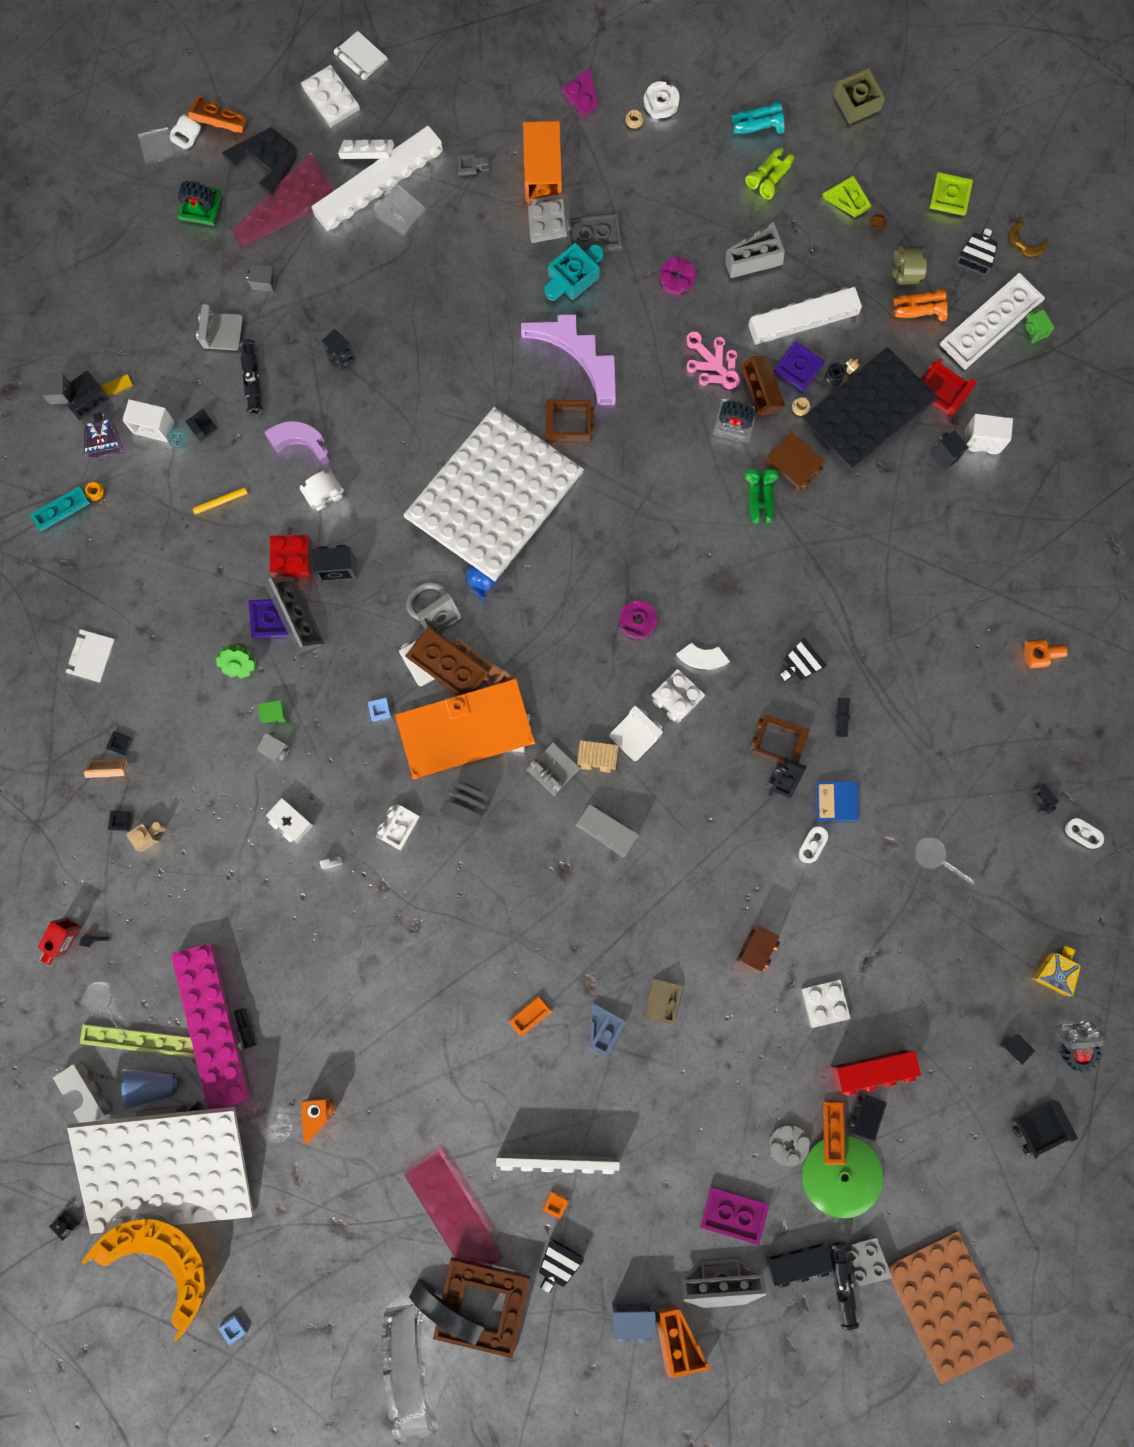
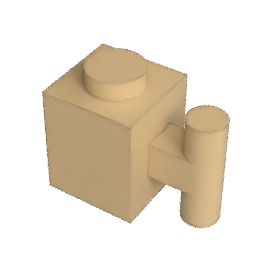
[126,822,166,852]

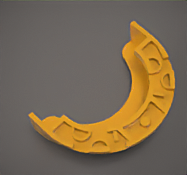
[81,1219,205,1341]

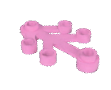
[686,332,740,389]

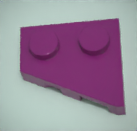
[562,68,598,117]

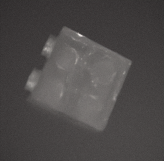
[373,183,425,237]

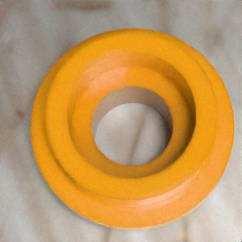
[85,482,104,500]

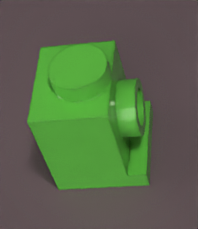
[1025,309,1055,343]

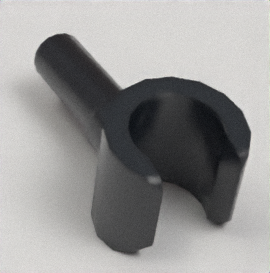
[79,935,109,947]

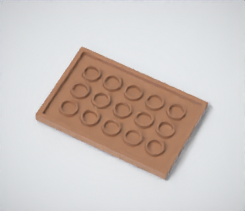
[888,1230,1015,1384]

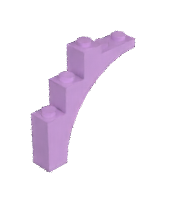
[521,313,616,405]

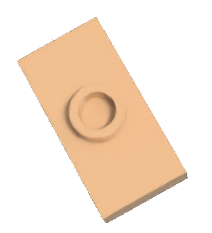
[84,758,128,778]

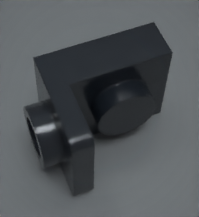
[1033,784,1060,815]

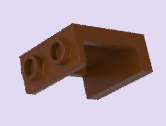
[764,431,825,492]

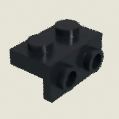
[767,757,807,799]

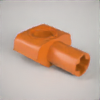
[1024,639,1067,669]

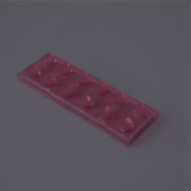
[404,1152,504,1266]

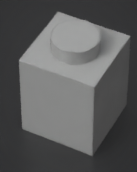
[256,733,289,763]

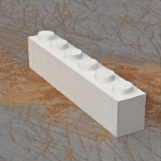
[748,287,862,345]

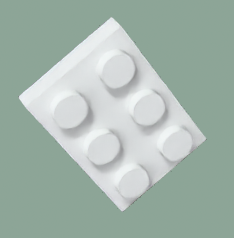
[301,65,360,128]

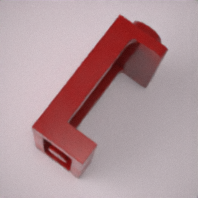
[920,358,977,417]

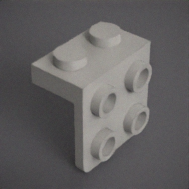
[196,304,243,350]

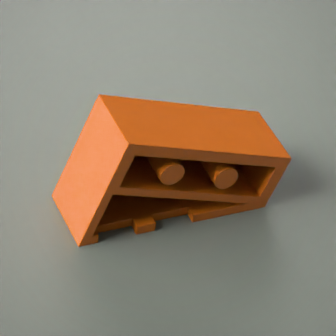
[654,1305,711,1378]

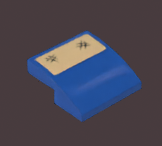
[816,782,859,821]

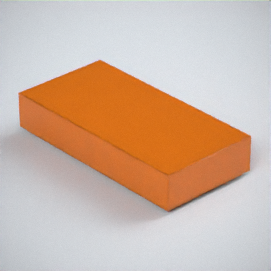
[509,996,551,1036]

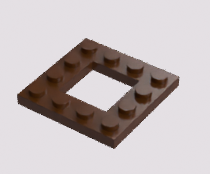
[433,1257,531,1358]

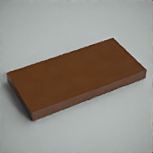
[405,625,490,696]

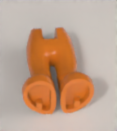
[893,288,947,322]

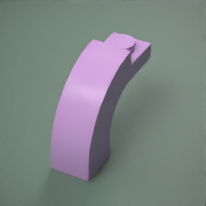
[264,421,329,465]

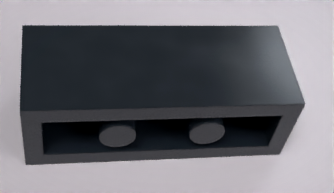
[765,1242,834,1288]

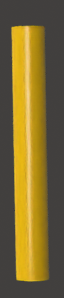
[192,487,248,514]

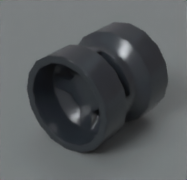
[824,362,846,387]

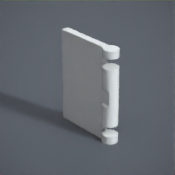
[334,31,388,80]
[66,629,115,683]

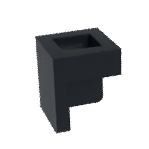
[185,409,218,442]
[1000,1034,1035,1065]

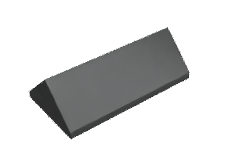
[266,576,325,655]

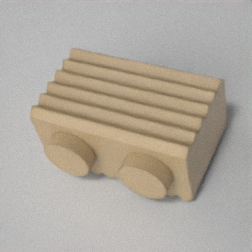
[577,740,618,773]

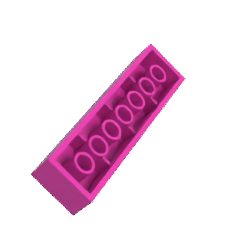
[171,943,252,1109]

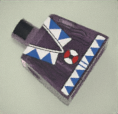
[84,413,125,460]

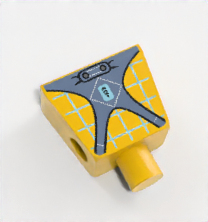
[1032,946,1080,996]

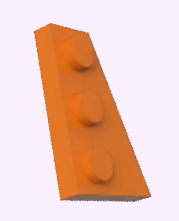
[188,94,247,133]

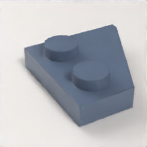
[590,1003,627,1057]

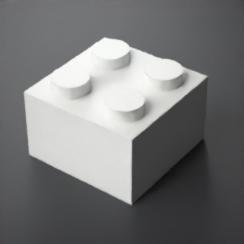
[122,399,175,442]
[964,414,1013,454]

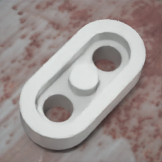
[1065,818,1104,849]
[798,827,828,863]

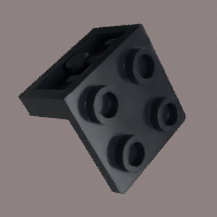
[67,371,109,420]

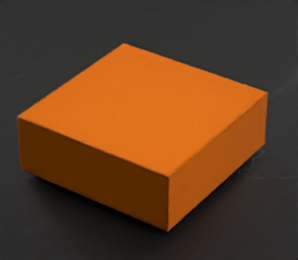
[542,1191,569,1219]

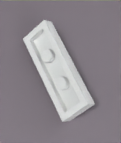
[338,139,394,159]

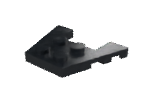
[222,127,298,196]

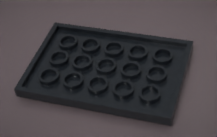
[803,347,938,470]

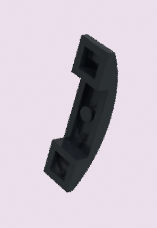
[409,1279,486,1345]

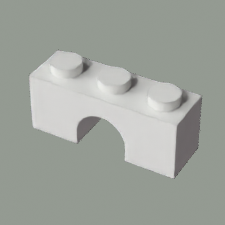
[53,1063,110,1123]

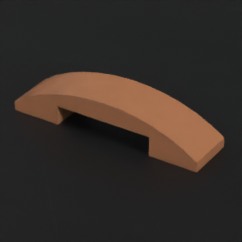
[453,637,519,686]

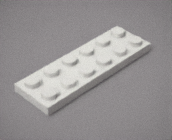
[940,273,1045,370]
[496,1153,620,1174]

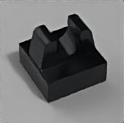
[49,1210,80,1241]

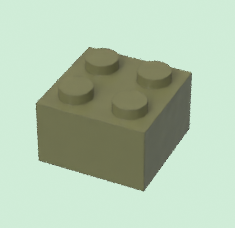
[833,68,885,124]

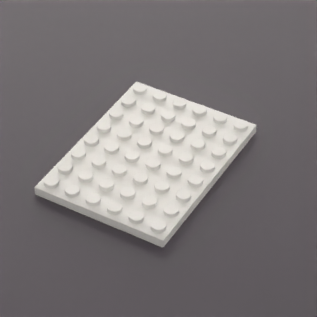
[404,407,584,581]
[67,1107,253,1234]

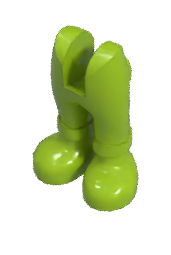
[745,147,794,200]

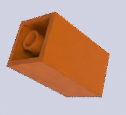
[523,120,562,201]

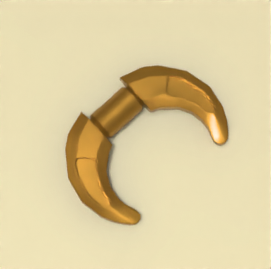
[1009,222,1047,257]

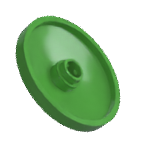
[801,1134,883,1218]

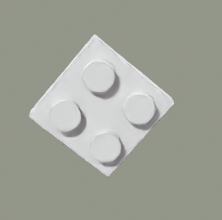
[801,980,851,1028]

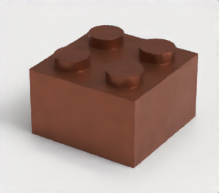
[736,925,780,972]

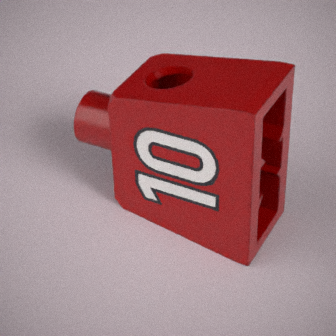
[38,917,83,965]

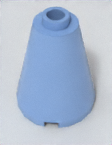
[121,1068,177,1109]

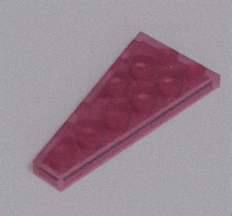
[231,152,333,248]

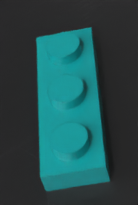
[30,486,91,531]

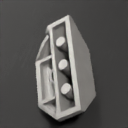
[682,1258,766,1308]

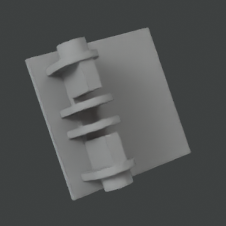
[526,743,580,796]
[846,1236,893,1288]

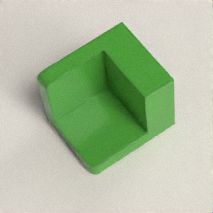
[258,700,287,723]

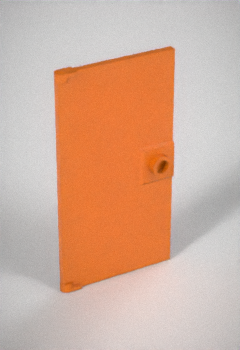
[395,679,535,780]

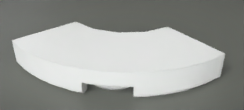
[676,643,730,670]

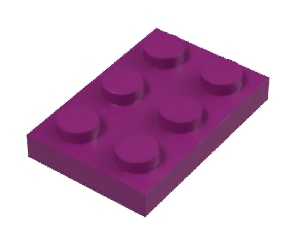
[700,1186,769,1245]

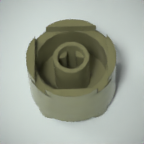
[891,246,927,285]

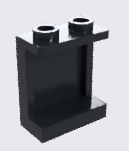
[1011,1100,1078,1160]

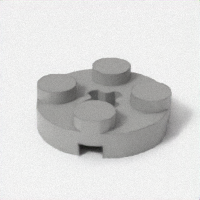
[769,1124,810,1166]

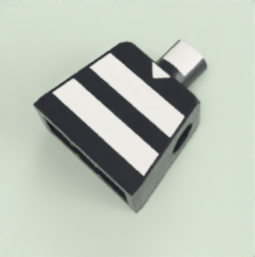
[955,229,998,277]
[778,638,827,683]
[539,1237,584,1293]

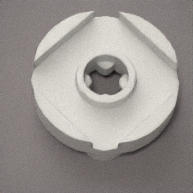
[644,81,680,119]

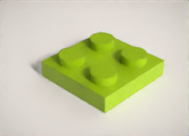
[929,172,973,216]

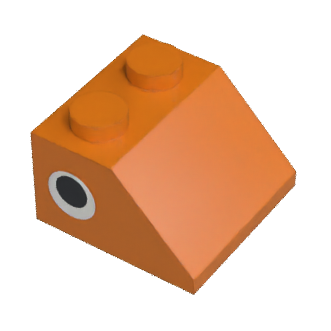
[301,1096,335,1144]

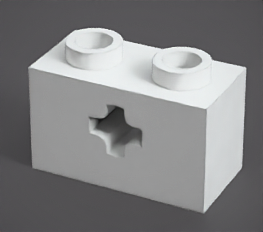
[266,798,314,843]

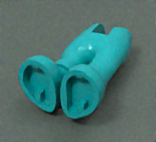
[731,100,784,134]

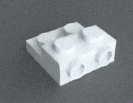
[651,669,705,723]

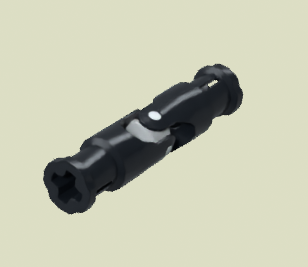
[239,339,263,415]
[829,1241,859,1330]

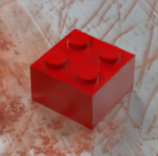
[270,535,312,578]

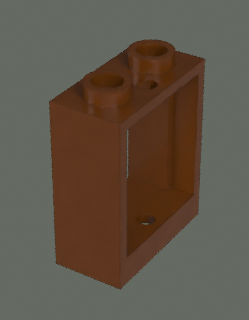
[545,399,594,442]
[750,715,810,764]

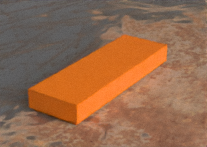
[823,1101,845,1165]

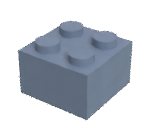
[612,1303,656,1342]

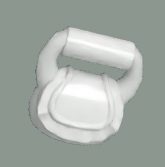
[170,115,201,149]

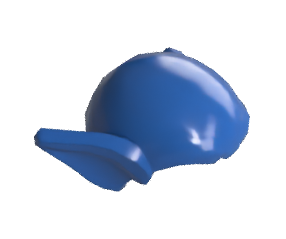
[465,565,496,600]

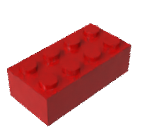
[830,1049,922,1096]

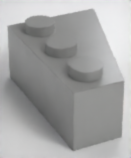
[725,222,785,278]
[576,804,639,858]

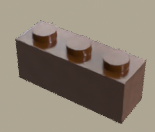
[741,356,785,415]

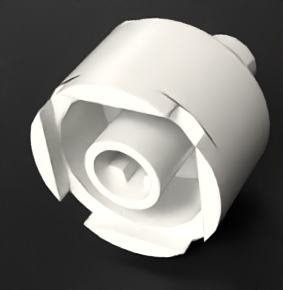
[300,469,344,512]

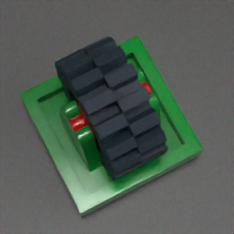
[177,180,222,226]

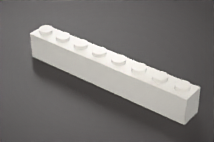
[311,126,442,231]

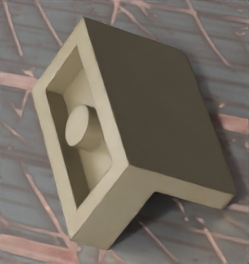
[644,979,683,1025]

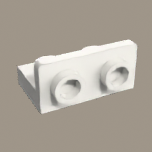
[376,803,420,850]

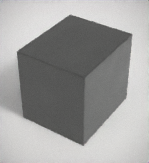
[42,373,71,404]

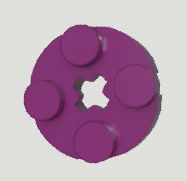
[659,257,696,295]
[619,600,657,639]

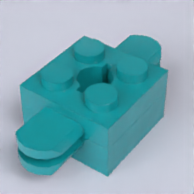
[544,243,603,301]

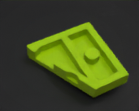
[823,176,871,217]

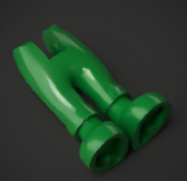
[744,470,779,524]

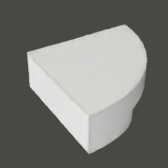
[320,856,343,870]

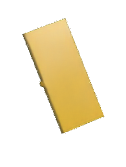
[101,374,133,396]

